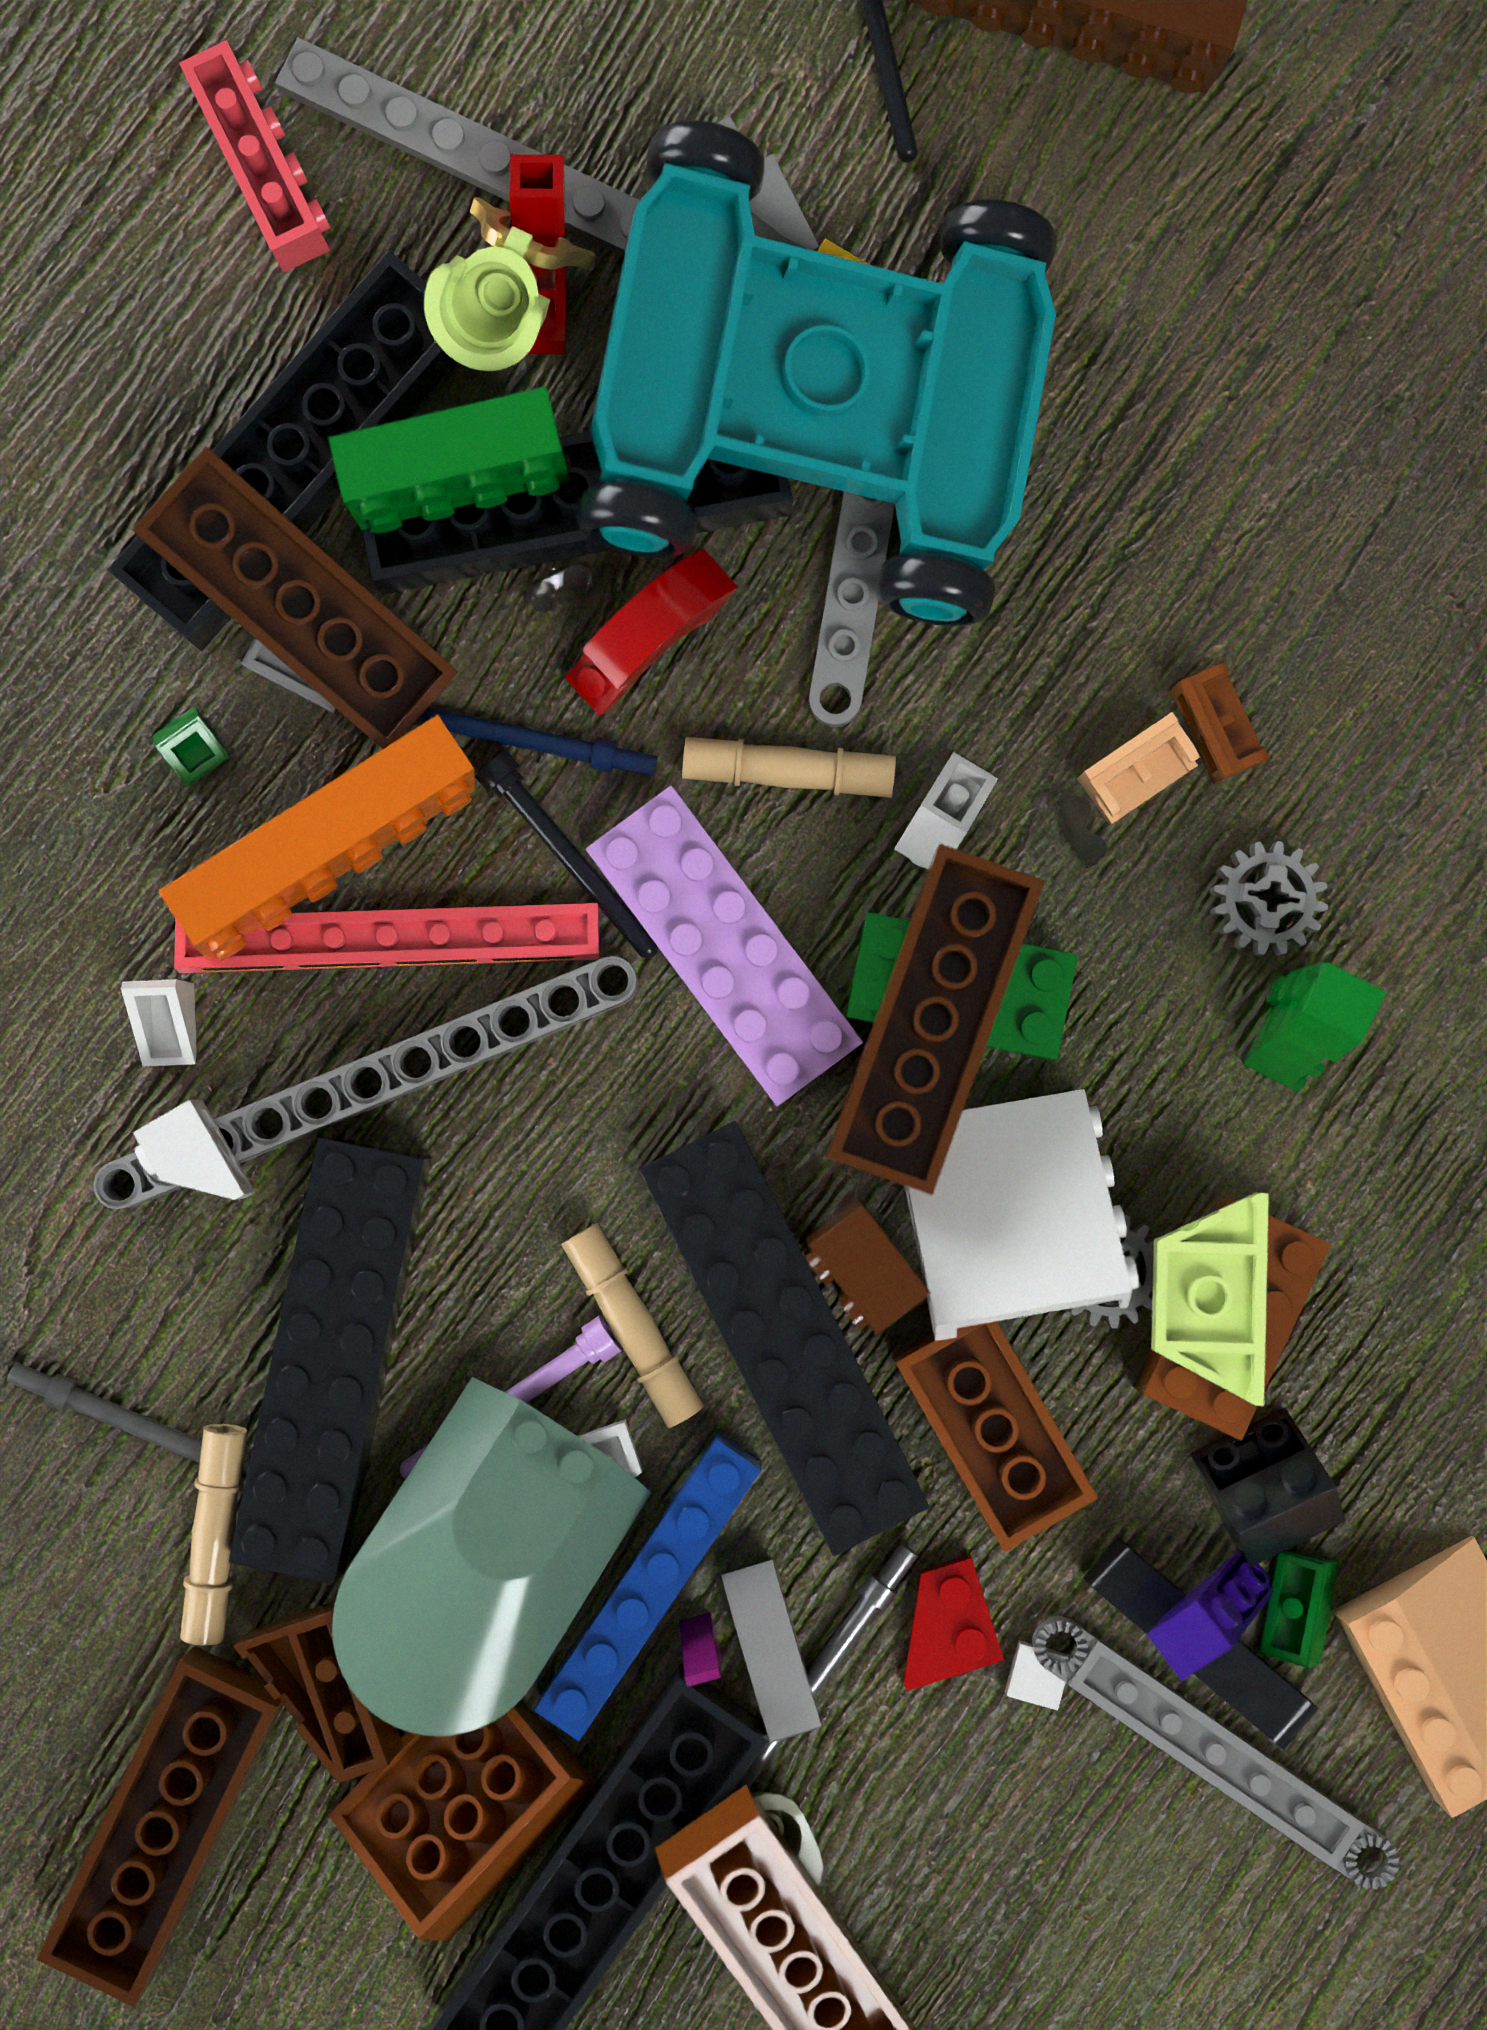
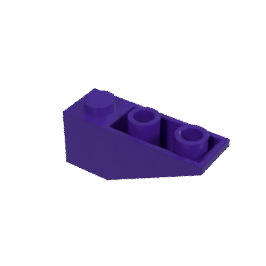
[1147,1550,1274,1681]

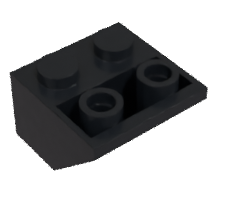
[1190,1408,1345,1567]

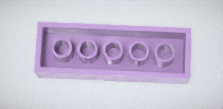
[586,786,863,1107]

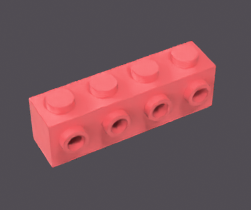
[179,40,331,273]

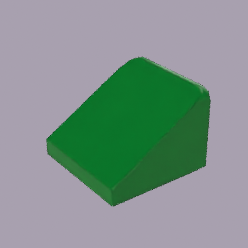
[153,707,230,787]

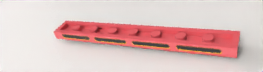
[174,903,600,973]

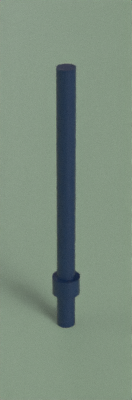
[413,706,658,777]

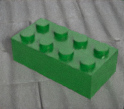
[329,386,570,533]
[845,912,1078,1061]

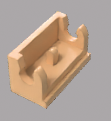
[1077,712,1200,826]

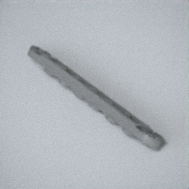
[809,492,895,727]
[1032,1616,1399,1889]

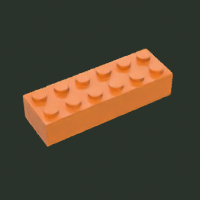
[158,715,475,960]

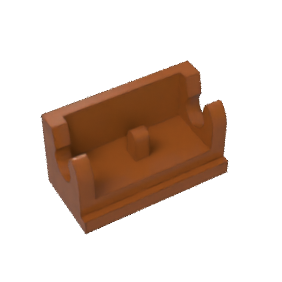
[1170,662,1270,785]

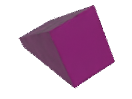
[679,1612,722,1687]

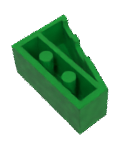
[1242,962,1387,1092]

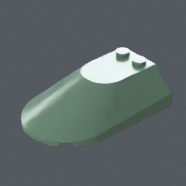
[332,1377,652,1736]

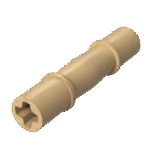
[682,737,896,798]
[561,1223,704,1428]
[180,1424,247,1646]

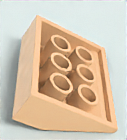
[1332,1536,1487,1818]

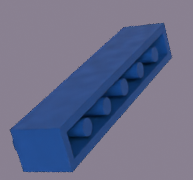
[534,1431,762,1741]

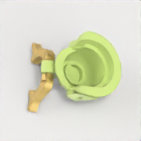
[424,197,595,371]

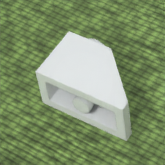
[894,752,998,869]
[133,1100,255,1200]

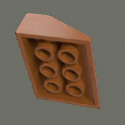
[328,1700,597,1941]

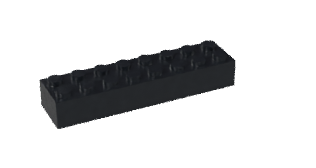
[107,250,457,651]
[363,431,793,595]
[639,1121,930,1557]
[228,1137,432,1584]
[429,1663,768,2030]

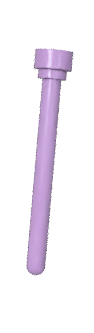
[400,1315,623,1479]

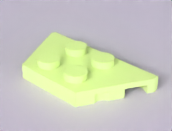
[1151,1192,1269,1406]

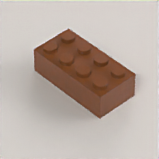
[1133,1196,1331,1441]
[892,1321,1098,1553]

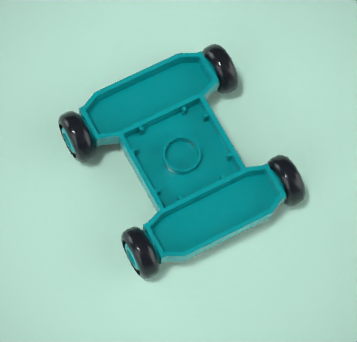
[577,120,1057,626]

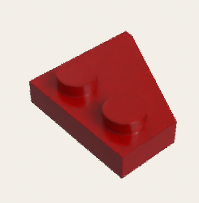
[903,1554,1004,1692]

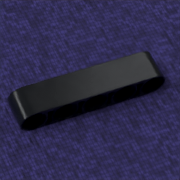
[1083,1537,1319,1750]

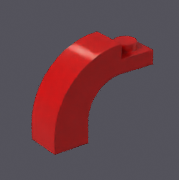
[509,154,567,355]
[565,549,739,716]

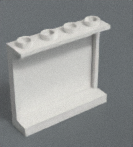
[904,1089,1139,1341]

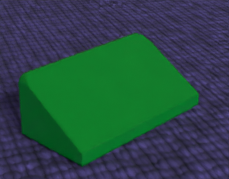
[1258,1550,1339,1669]

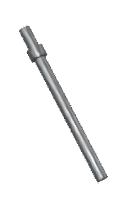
[7,1362,250,1482]
[730,1543,918,1796]

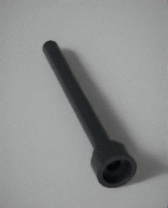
[861,0,918,163]
[475,750,658,959]

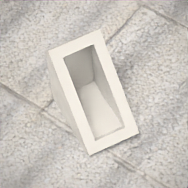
[121,979,197,1066]

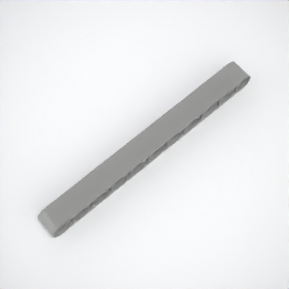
[93,956,639,1209]

